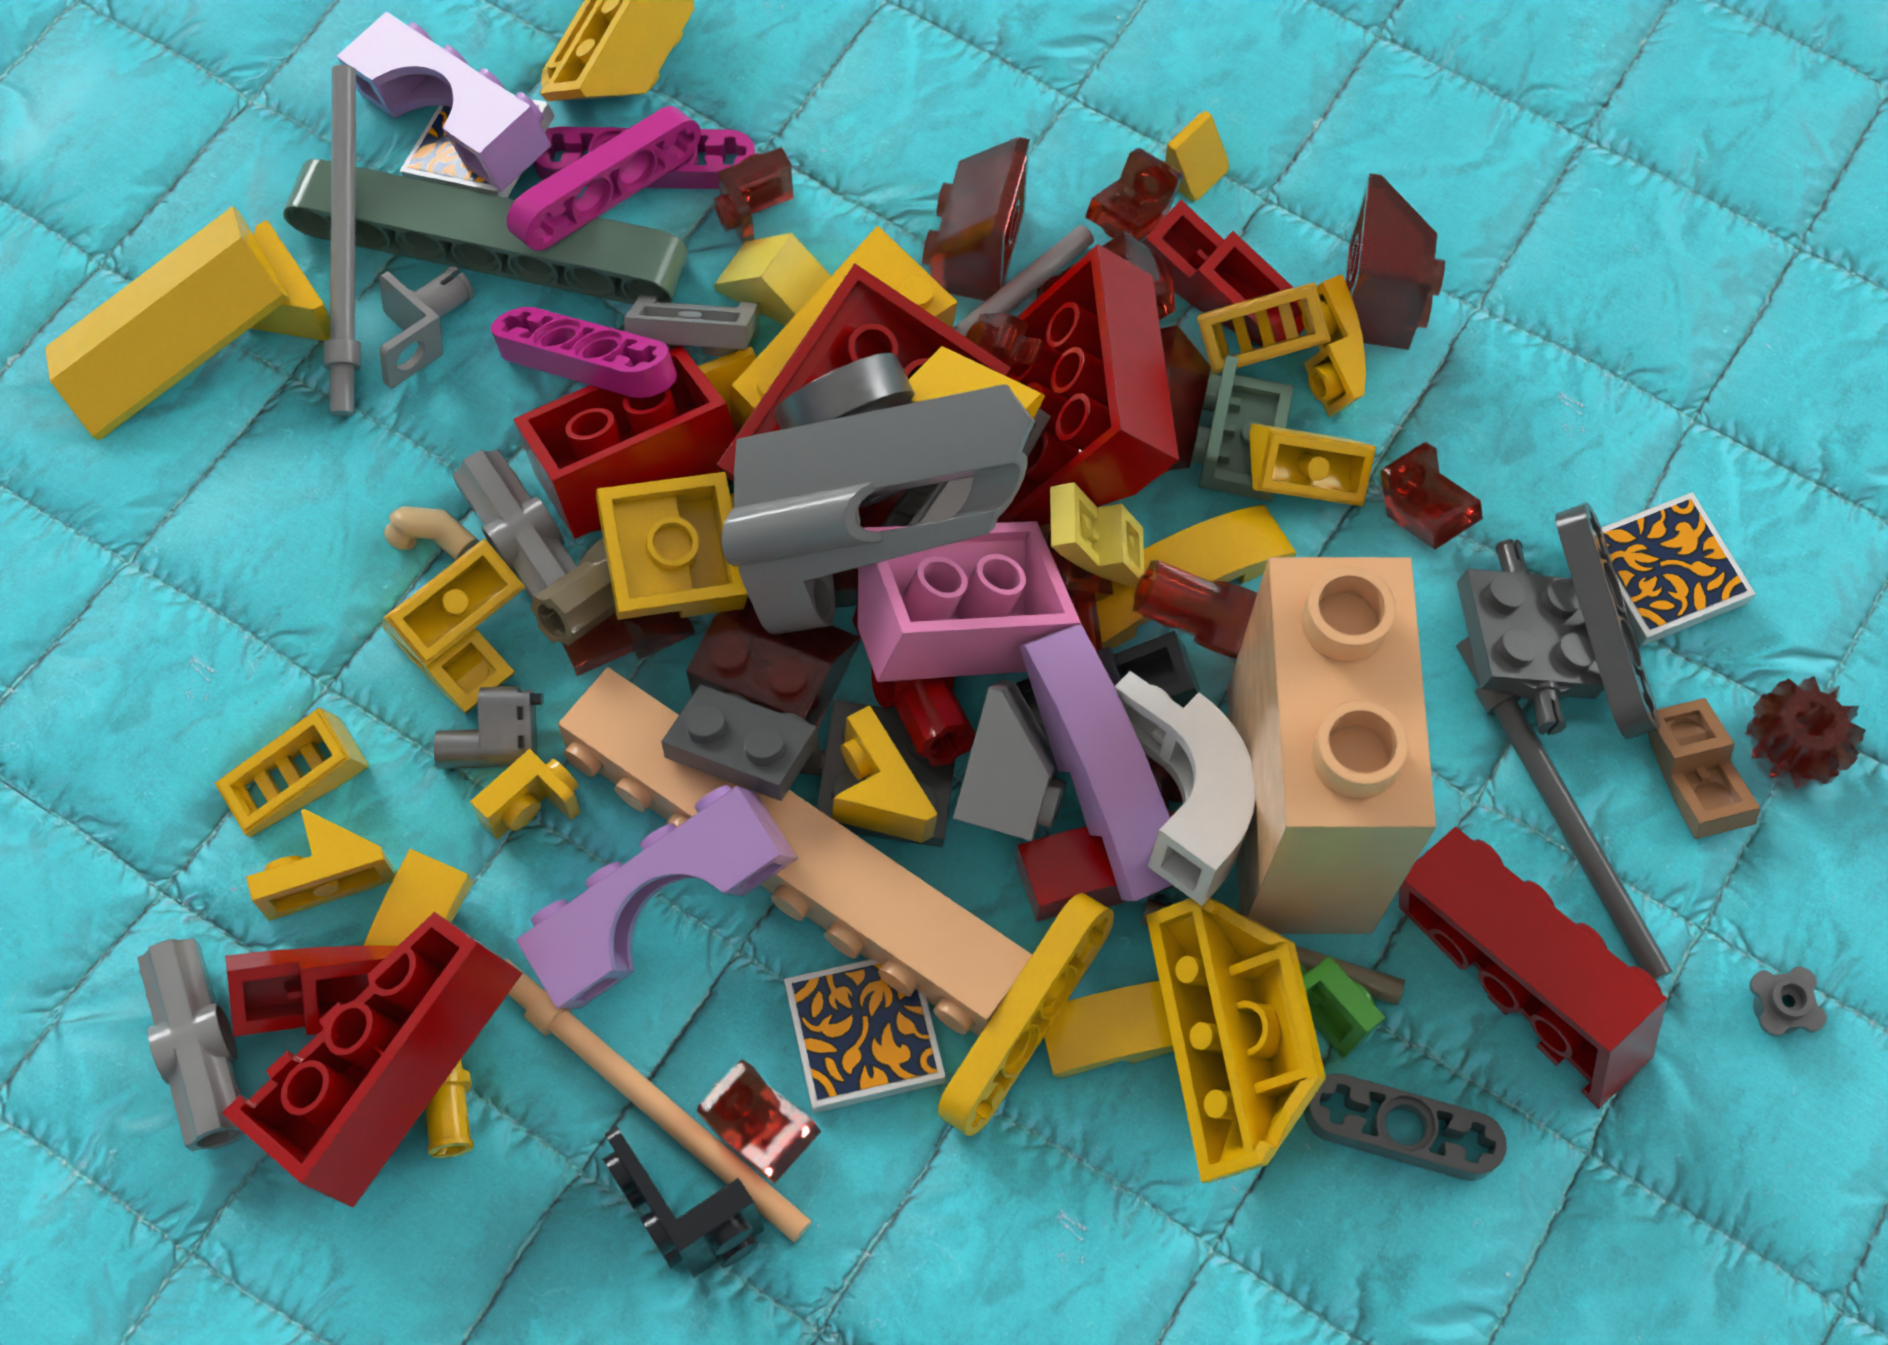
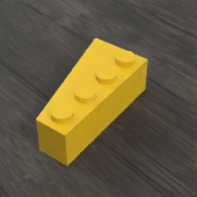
[730,225,958,434]

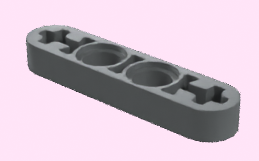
[1555,502,1660,739]

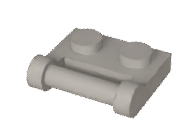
[624,295,760,356]

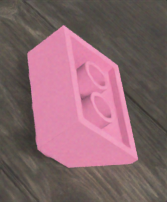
[858,521,1081,682]

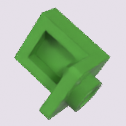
[1300,955,1385,1058]

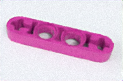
[506,106,701,251]
[533,126,757,189]
[490,307,677,398]

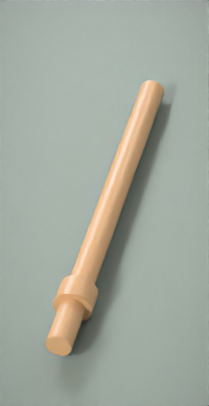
[505,959,812,1243]

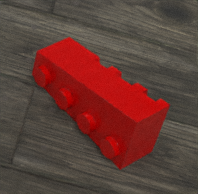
[1399,826,1667,1109]
[221,912,523,1208]

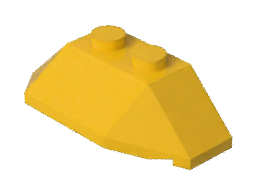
[540,0,694,101]
[1146,897,1326,1183]

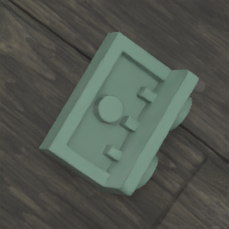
[1191,355,1294,502]

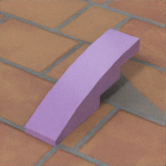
[1019,624,1172,902]

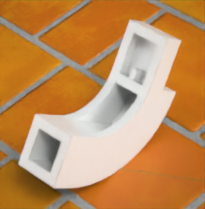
[1114,671,1256,906]

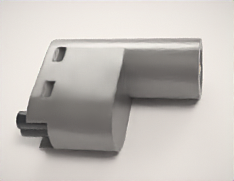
[434,686,544,769]

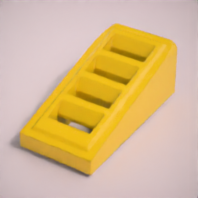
[1197,282,1331,375]
[215,707,369,837]

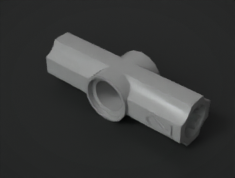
[452,449,577,601]
[137,938,244,1152]

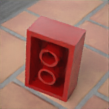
[513,345,737,539]

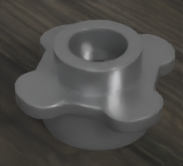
[1749,967,1826,1037]

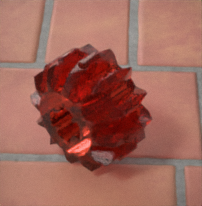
[1745,676,1866,789]

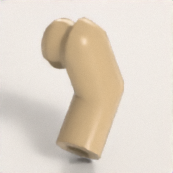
[384,506,480,561]

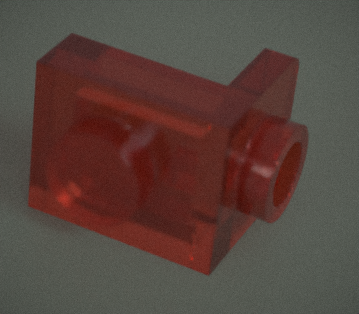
[713,147,794,245]
[1085,148,1183,246]
[1381,442,1483,550]
[697,1060,821,1184]

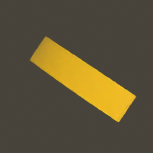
[1069,505,1296,651]

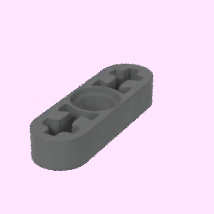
[1304,1074,1507,1181]

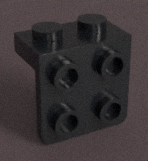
[603,1126,764,1278]

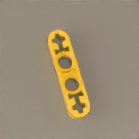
[938,893,1114,1136]

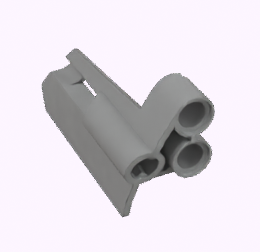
[722,384,1035,635]

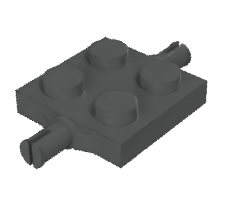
[1457,539,1604,735]

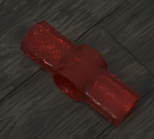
[1132,560,1257,659]

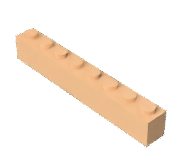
[558,667,1032,1036]

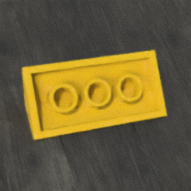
[45,206,290,441]

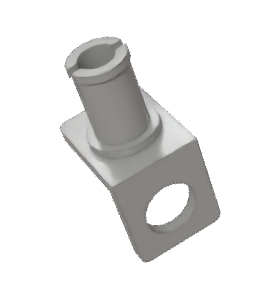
[379,266,474,388]

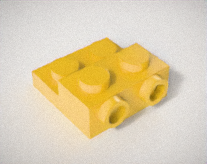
[596,472,748,620]

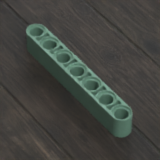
[283,159,688,305]

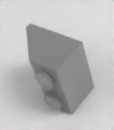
[953,679,1067,841]

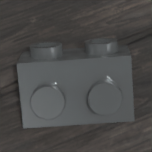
[661,684,821,801]

